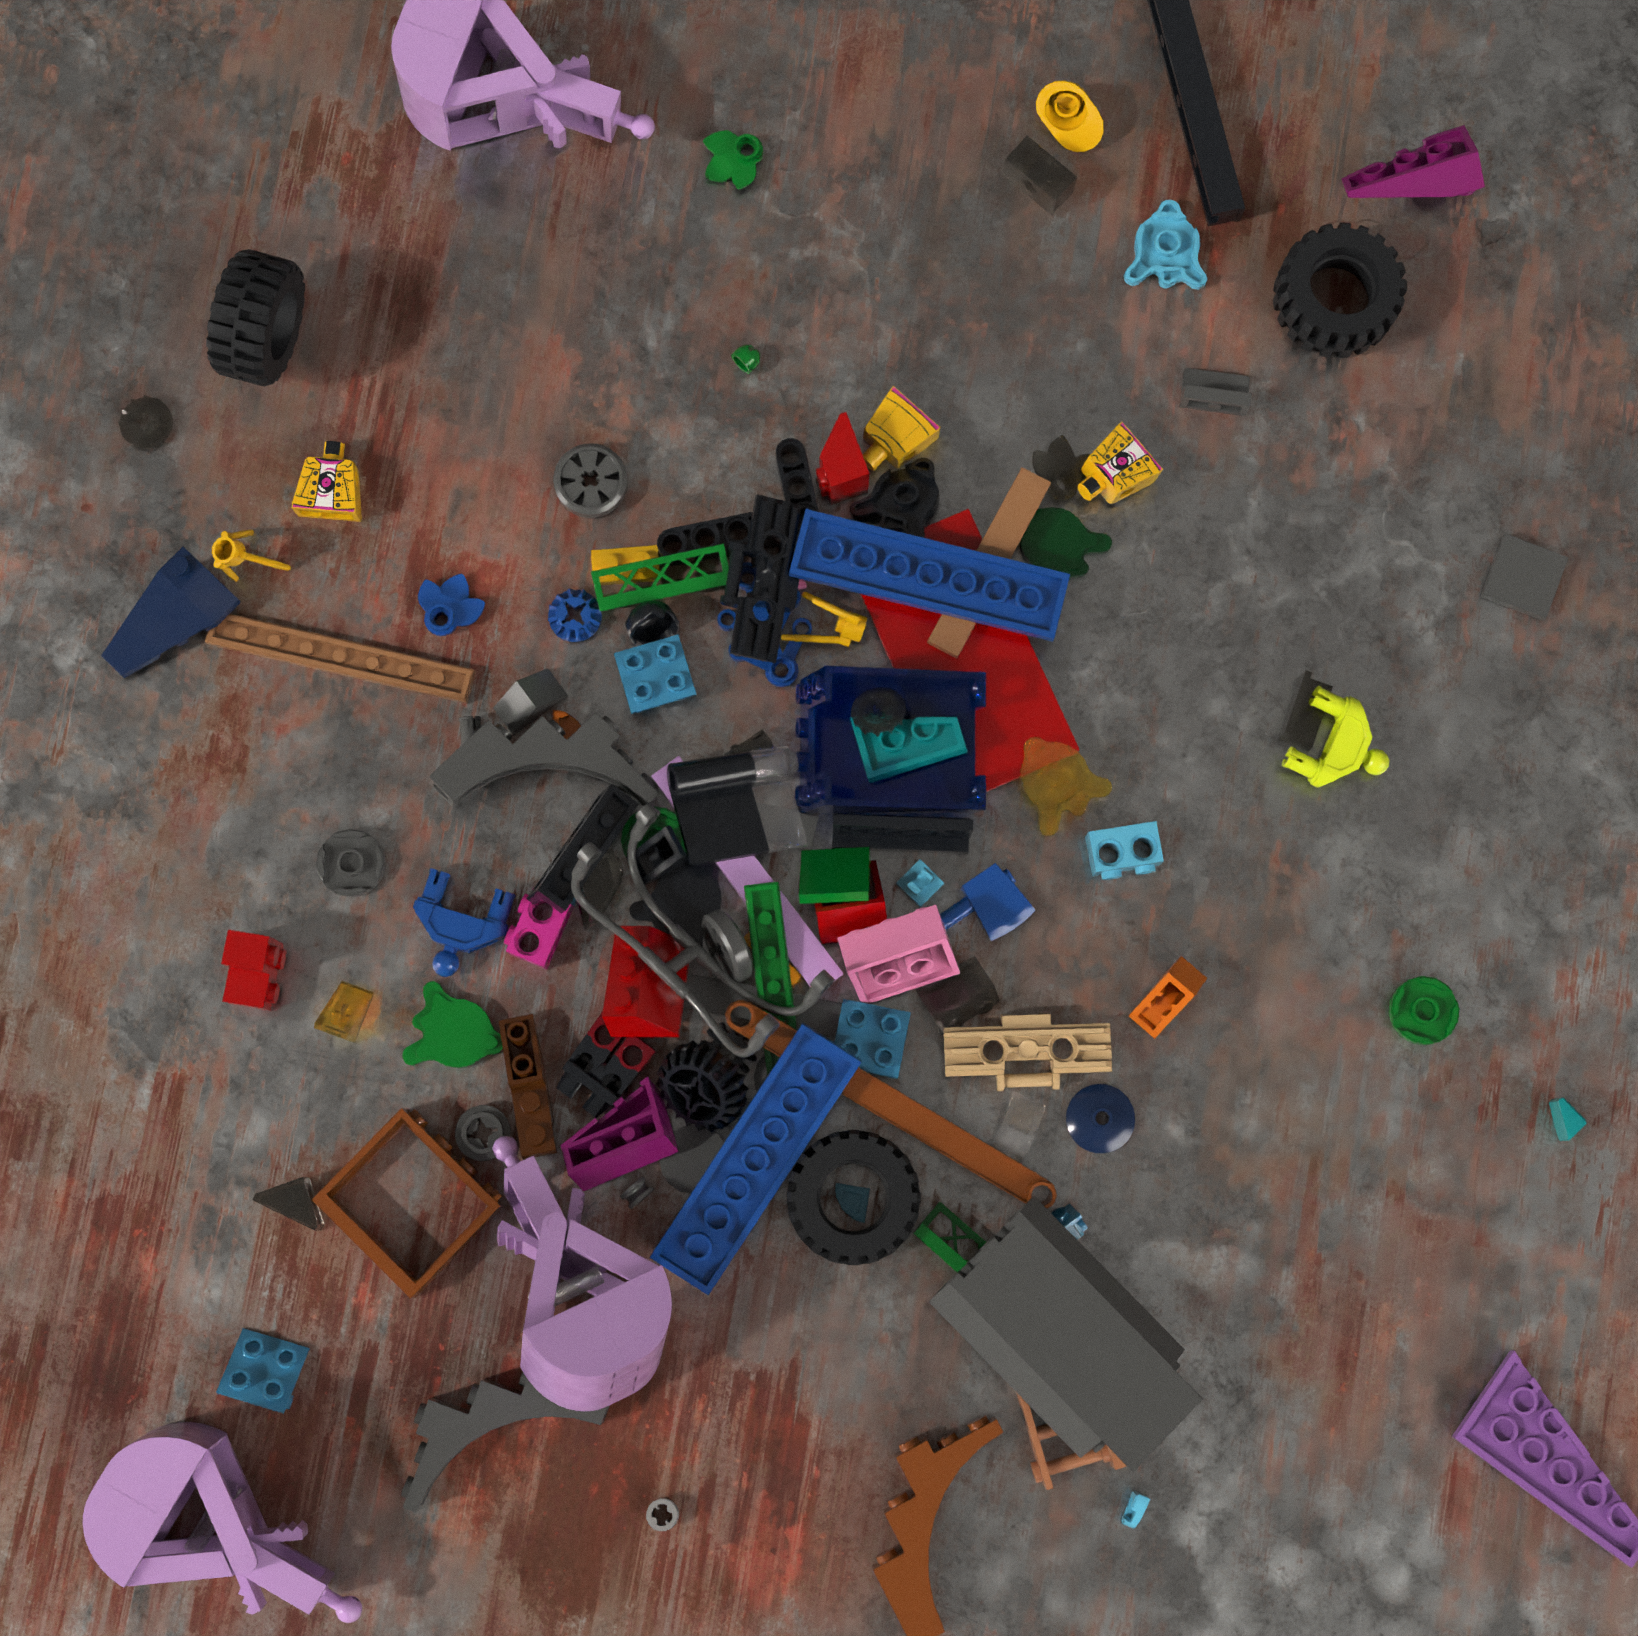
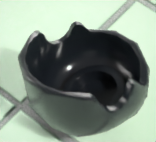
[625,601,680,645]

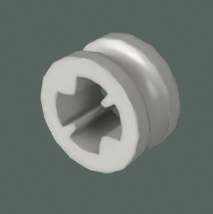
[646,1498,679,1531]

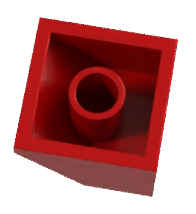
[815,412,870,505]
[814,860,887,944]

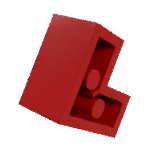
[221,930,287,1011]

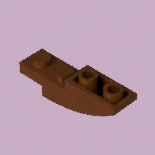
[499,1014,558,1160]

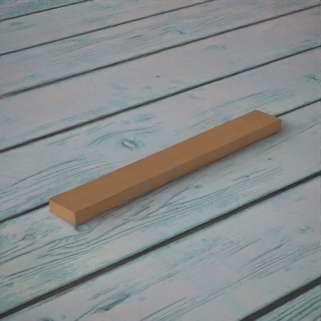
[205,614,476,704]

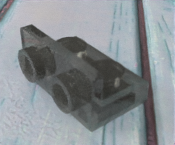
[915,955,1000,1035]

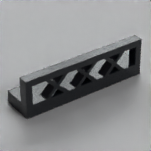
[526,784,639,914]

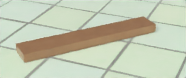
[927,467,1051,659]

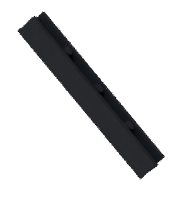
[1147,0,1245,227]

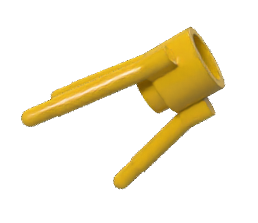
[212,529,291,582]
[781,591,867,647]

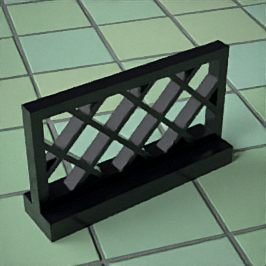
[832,813,973,854]

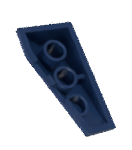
[101,547,241,678]

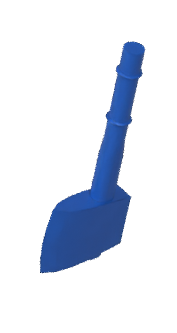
[940,863,1036,941]

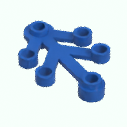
[717,562,812,687]

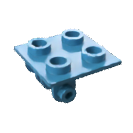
[614,634,697,714]
[834,999,911,1079]
[216,1328,310,1414]

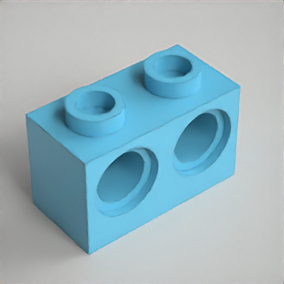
[1085,821,1164,880]

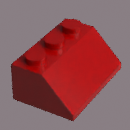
[602,926,689,1037]

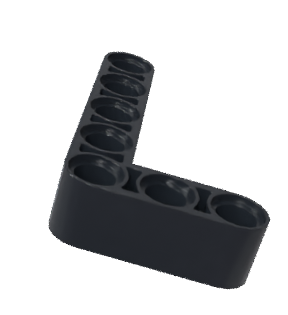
[657,438,819,566]

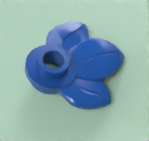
[418,574,485,636]

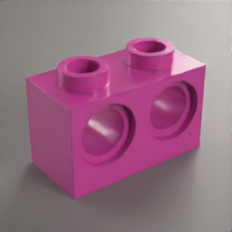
[504,893,574,970]

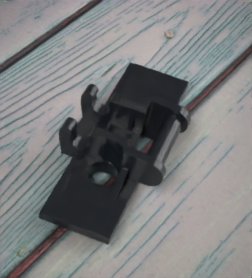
[719,494,801,663]

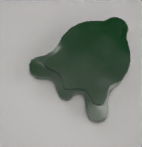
[1020,507,1112,586]

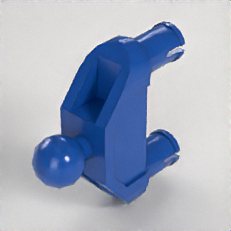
[413,868,516,977]

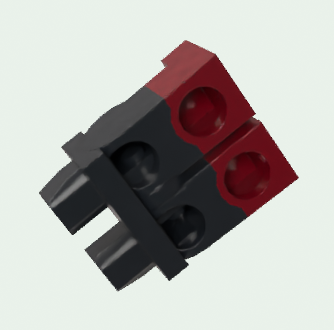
[556,1011,658,1118]

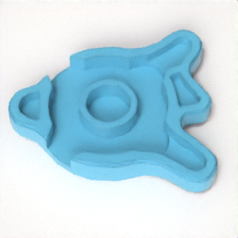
[1124,200,1207,290]

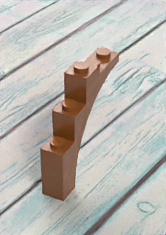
[872,1415,1003,1636]

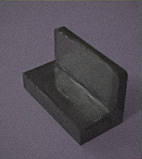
[1277,670,1333,751]

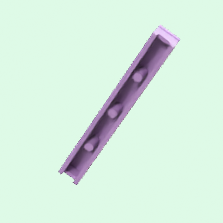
[651,756,844,989]

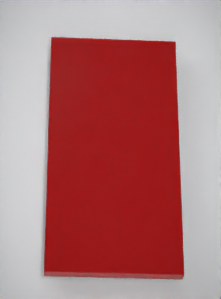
[860,508,1080,806]

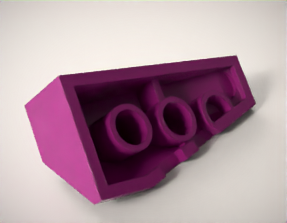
[1341,125,1485,198]

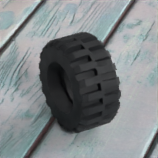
[1273,222,1407,358]
[206,249,305,387]
[787,1130,921,1265]

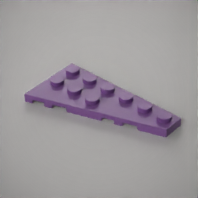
[1452,1350,1638,1568]

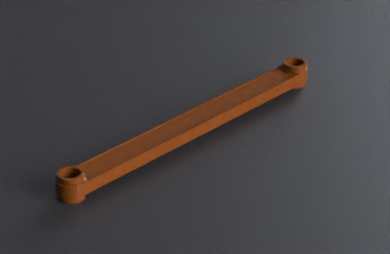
[725,999,1057,1209]

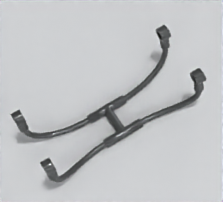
[571,803,835,1057]

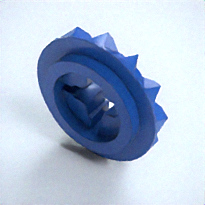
[548,588,602,642]

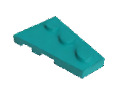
[850,717,968,783]

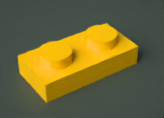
[591,545,661,586]

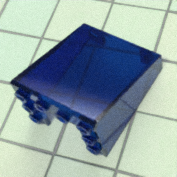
[795,665,986,814]

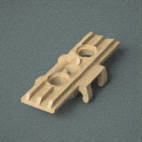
[943,1012,1112,1091]

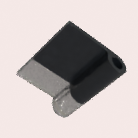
[667,745,808,867]

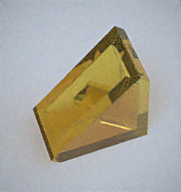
[314,981,374,1043]

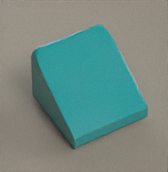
[1548,1097,1587,1141]

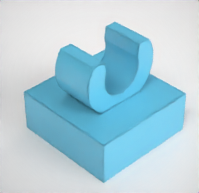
[896,859,944,908]

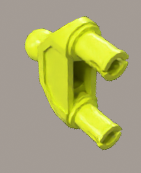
[1282,685,1390,788]

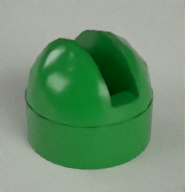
[731,344,761,374]

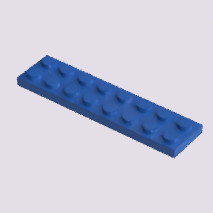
[789,509,1070,642]
[650,1022,862,1296]

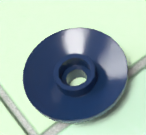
[1066,1084,1135,1154]

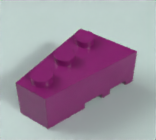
[560,1076,679,1191]

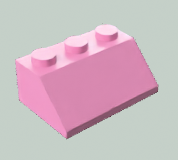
[837,905,960,1004]

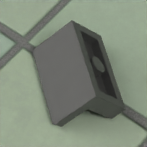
[1179,368,1252,416]

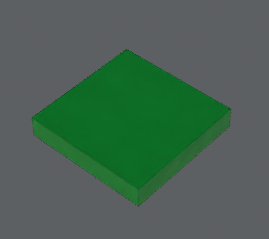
[799,847,870,904]

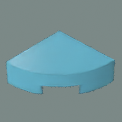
[835,1183,870,1223]
[1121,1490,1150,1529]

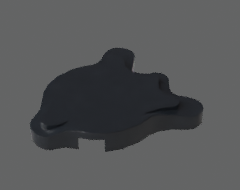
[849,457,940,538]
[629,863,722,947]

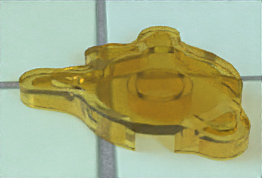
[1020,737,1112,836]

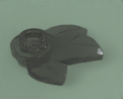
[1032,435,1090,501]

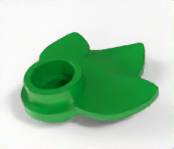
[703,130,764,190]

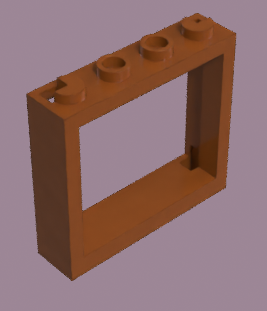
[312,1108,504,1299]

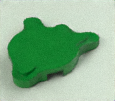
[402,981,503,1068]

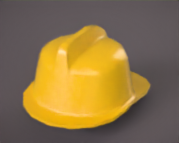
[1036,80,1104,152]

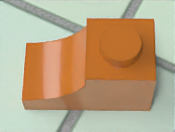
[1129,956,1207,1039]

